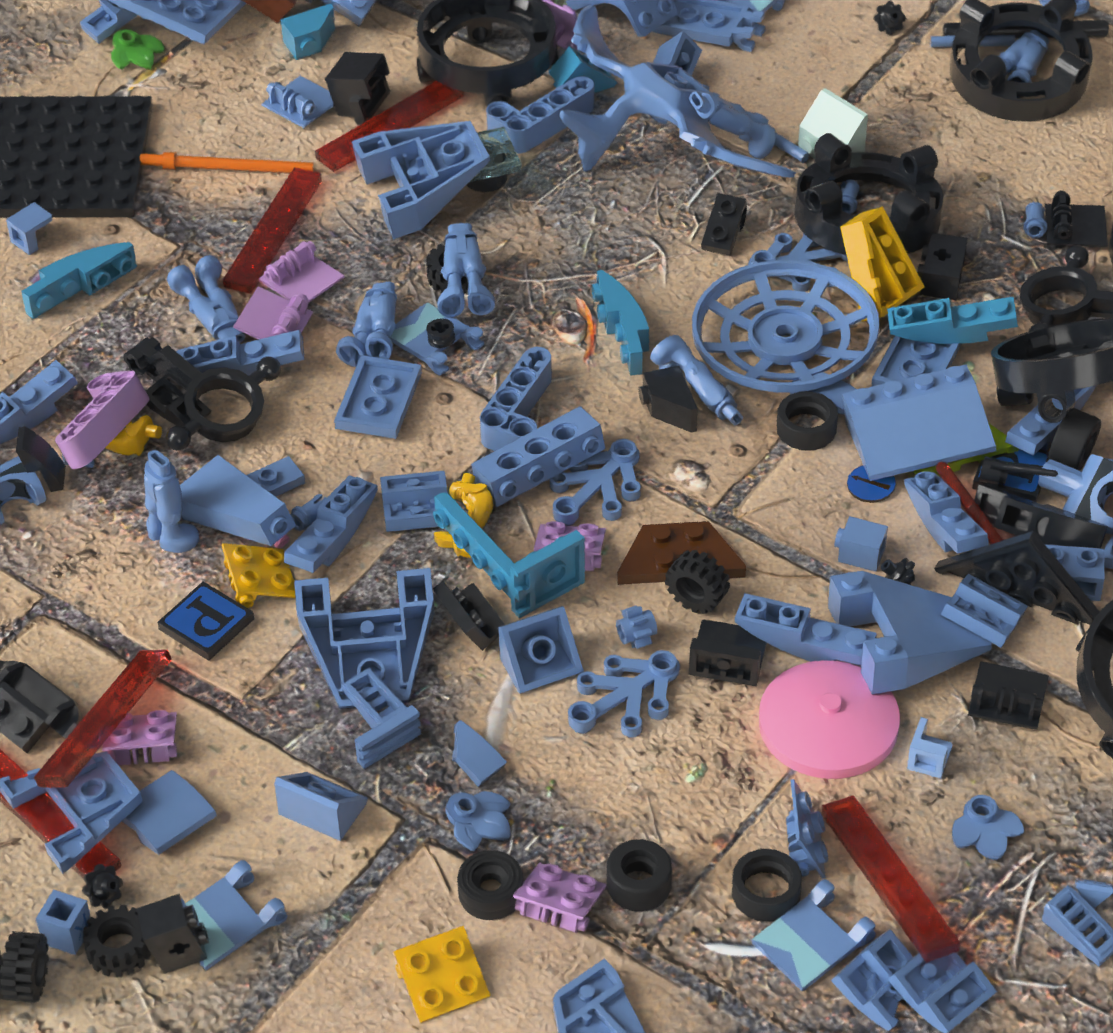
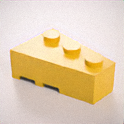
[841,207,925,322]

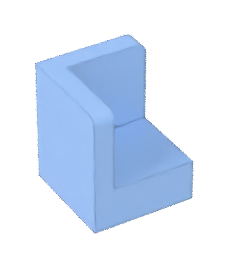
[907,717,952,779]

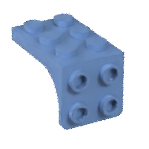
[565,0,677,37]

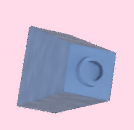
[180,455,296,546]

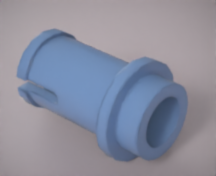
[840,180,860,214]
[1023,202,1047,238]
[290,494,326,531]

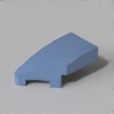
[452,720,507,787]

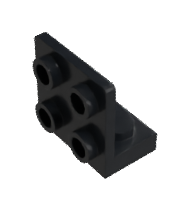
[689,619,767,686]

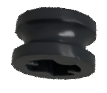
[426,318,455,348]

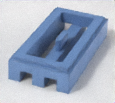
[355,705,421,769]

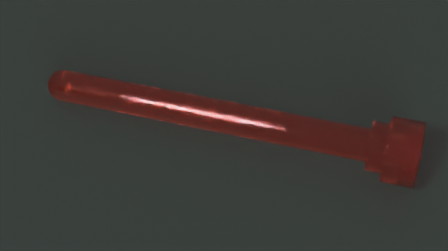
[936,461,1003,544]

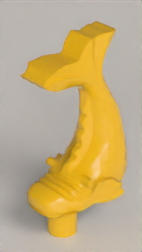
[105,415,162,456]
[434,473,493,558]

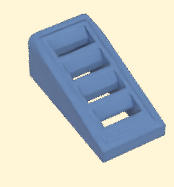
[341,668,407,728]
[1042,885,1113,966]

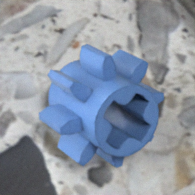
[616,606,658,649]

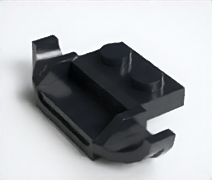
[0,661,83,753]

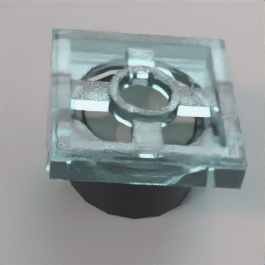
[467,127,521,192]

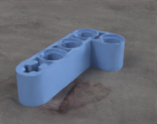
[486,76,594,153]
[480,347,552,451]

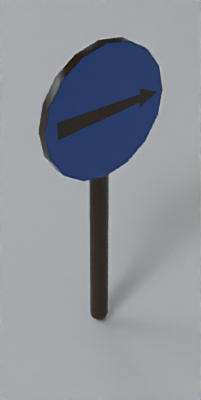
[847,465,896,503]

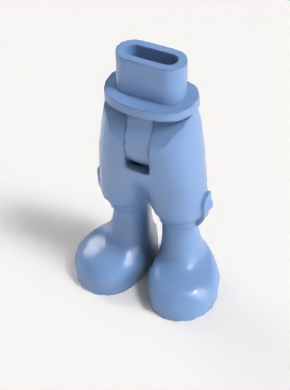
[998,30,1049,98]
[689,92,776,159]
[437,223,495,317]
[167,255,246,343]
[336,282,397,367]
[650,335,743,426]
[144,450,200,553]

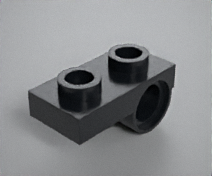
[701,193,747,256]

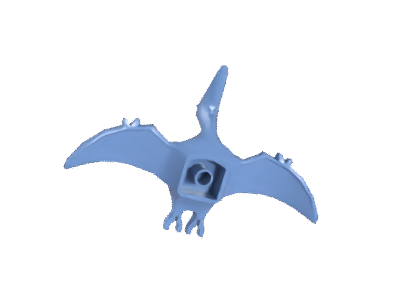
[560,5,796,178]

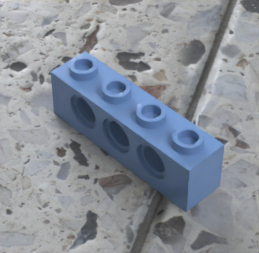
[471,406,606,507]

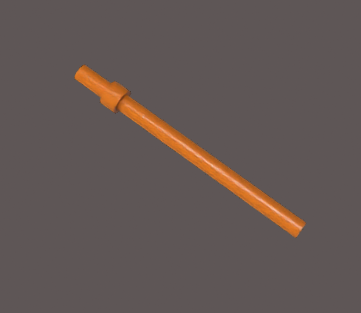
[140,152,314,174]

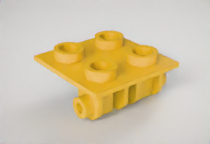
[221,543,295,608]
[393,926,490,1023]

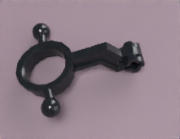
[1020,245,1113,331]
[123,337,281,451]

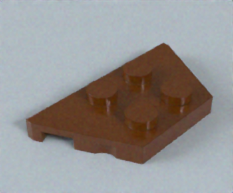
[617,521,746,585]

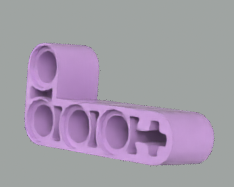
[55,371,150,469]

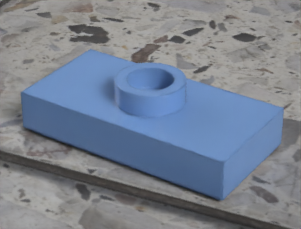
[247,456,305,497]

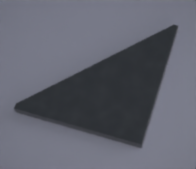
[934,531,1100,625]

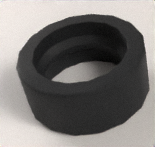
[777,391,838,450]
[732,849,802,922]

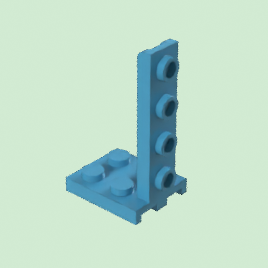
[433,492,585,618]

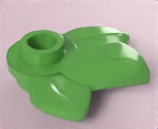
[111,29,165,70]

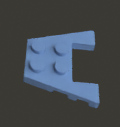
[0,751,143,873]

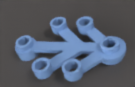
[748,233,848,292]
[550,439,641,526]
[568,650,680,737]

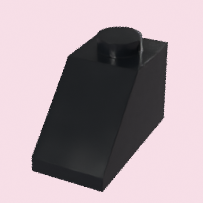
[638,366,698,432]

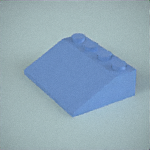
[842,364,996,481]

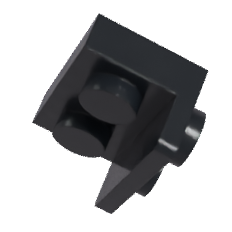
[433,581,505,650]

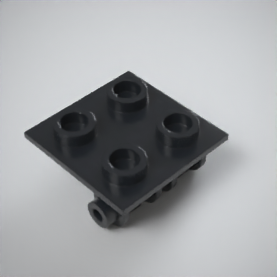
[1045,190,1108,248]
[968,661,1049,730]

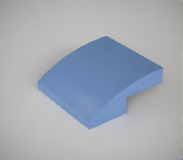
[380,471,448,532]
[941,574,1028,648]
[121,770,217,855]
[887,935,997,1033]

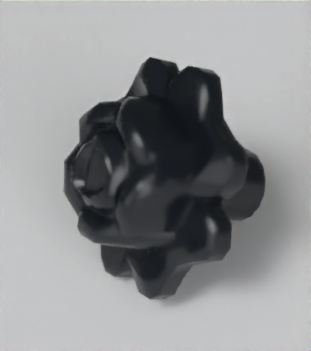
[873,1,906,35]
[881,558,915,585]
[82,864,123,909]

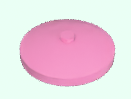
[759,660,900,779]

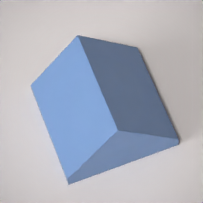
[499,606,584,693]
[274,772,368,841]

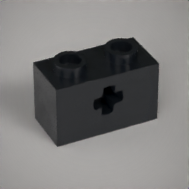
[917,233,968,300]
[136,893,209,974]

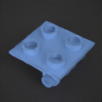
[262,76,334,128]
[786,779,828,878]

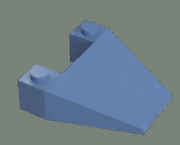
[352,121,490,240]
[294,568,434,709]
[828,571,992,695]

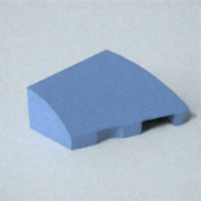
[831,929,914,1031]

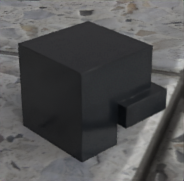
[325,52,390,125]

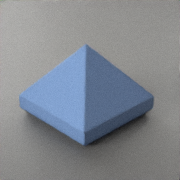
[1074,878,1113,909]

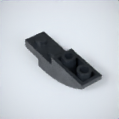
[970,484,1108,549]

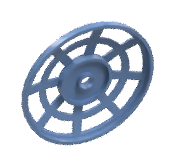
[692,260,879,392]

